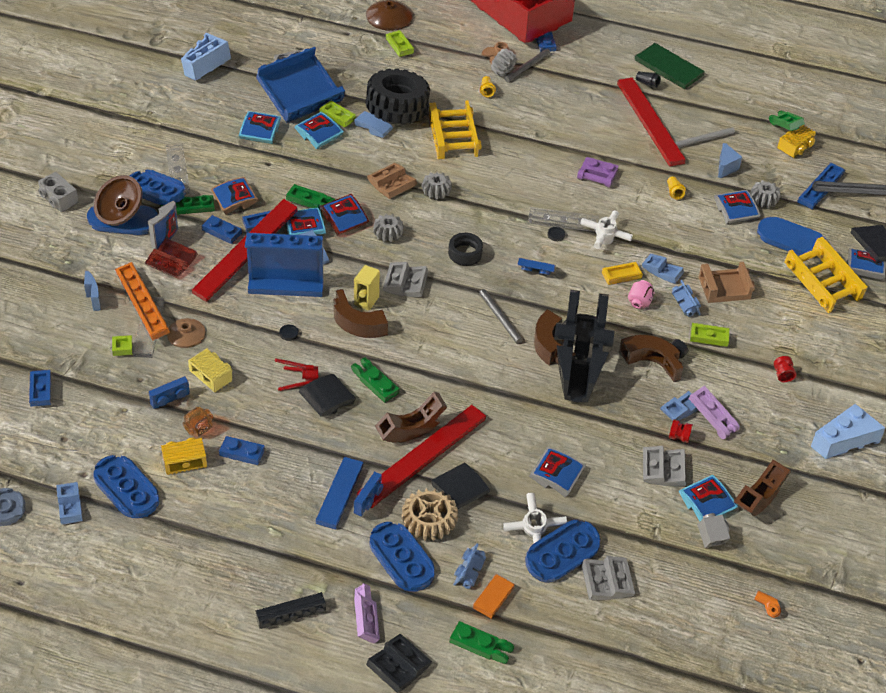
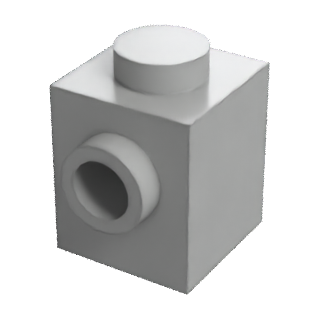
[697,513,730,548]

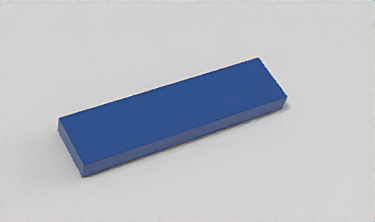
[797,163,845,210]
[316,457,363,530]

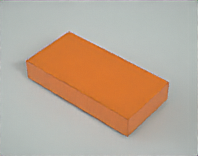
[473,574,515,619]

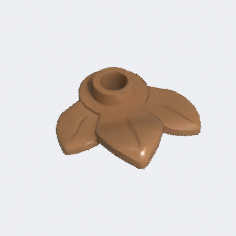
[482,42,509,64]

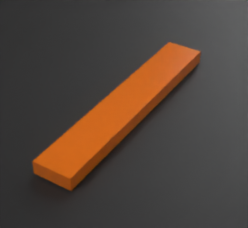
[115,262,170,341]

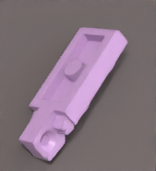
[354,583,380,644]

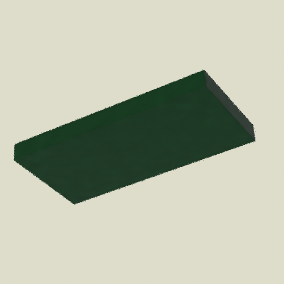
[635,43,705,89]

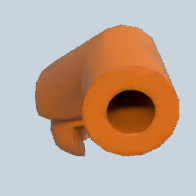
[754,590,781,618]

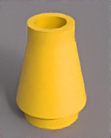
[480,76,496,98]
[667,176,686,200]

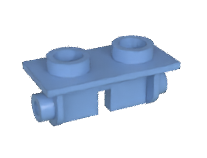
[672,279,701,317]
[453,543,486,589]

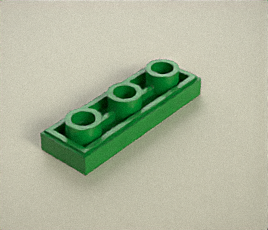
[160,195,215,215]

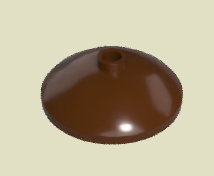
[366,0,413,31]
[94,175,143,226]

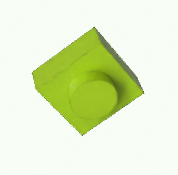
[112,335,133,356]

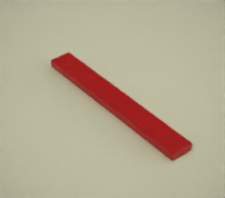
[617,77,686,167]
[192,199,298,302]
[357,405,486,509]

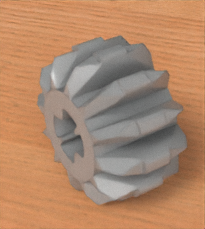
[491,49,517,77]
[422,172,452,200]
[750,180,780,209]
[373,214,404,243]

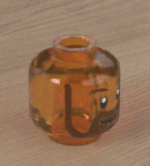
[182,407,214,437]

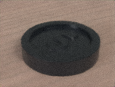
[547,227,565,241]
[279,324,299,341]

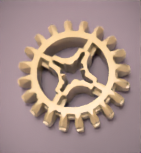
[402,488,458,541]

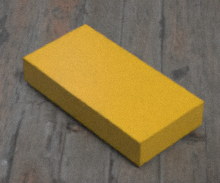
[602,262,643,285]

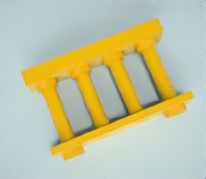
[428,100,481,159]
[784,236,868,313]

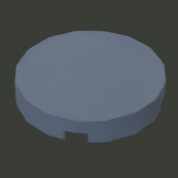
[0,488,26,526]

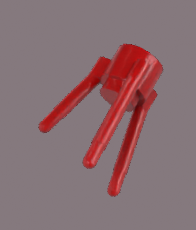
[274,358,318,391]

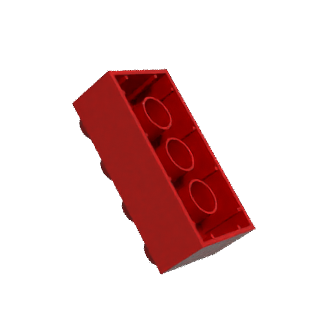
[470,0,575,43]

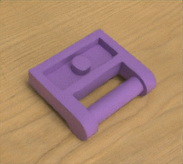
[577,157,619,188]

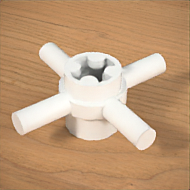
[580,210,633,249]
[503,493,567,543]

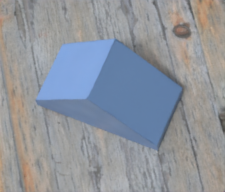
[718,143,742,178]

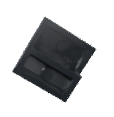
[299,374,356,417]
[431,462,490,509]
[366,633,432,693]

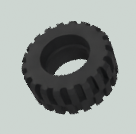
[365,68,430,124]

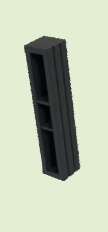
[255,592,326,629]

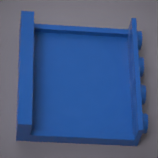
[256,47,345,123]
[245,233,324,297]

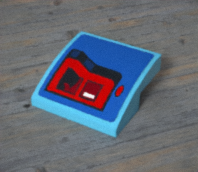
[239,111,281,144]
[294,112,344,149]
[286,208,326,235]
[679,475,738,521]

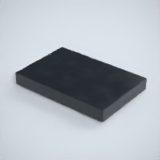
[850,225,886,262]

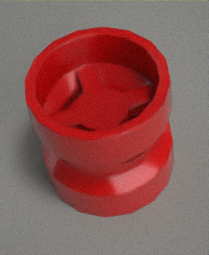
[773,356,797,383]
[669,419,693,443]

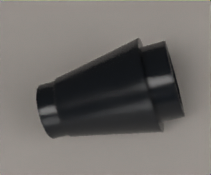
[636,71,661,89]

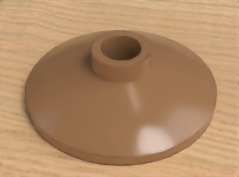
[167,318,205,348]

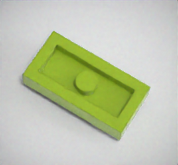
[386,30,414,57]
[320,100,356,128]
[690,323,730,347]

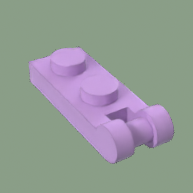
[688,386,740,439]

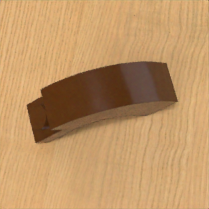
[333,289,388,338]
[534,309,576,366]
[619,335,683,382]
[375,392,447,443]
[734,459,791,516]

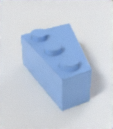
[181,32,231,80]
[811,404,885,459]

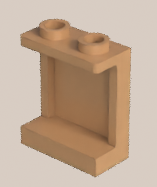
[699,262,755,303]

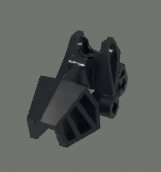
[554,290,615,403]

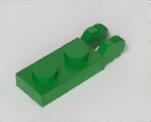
[769,111,805,131]
[286,184,336,215]
[351,357,400,403]
[449,621,515,664]

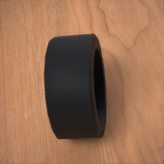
[448,232,483,266]

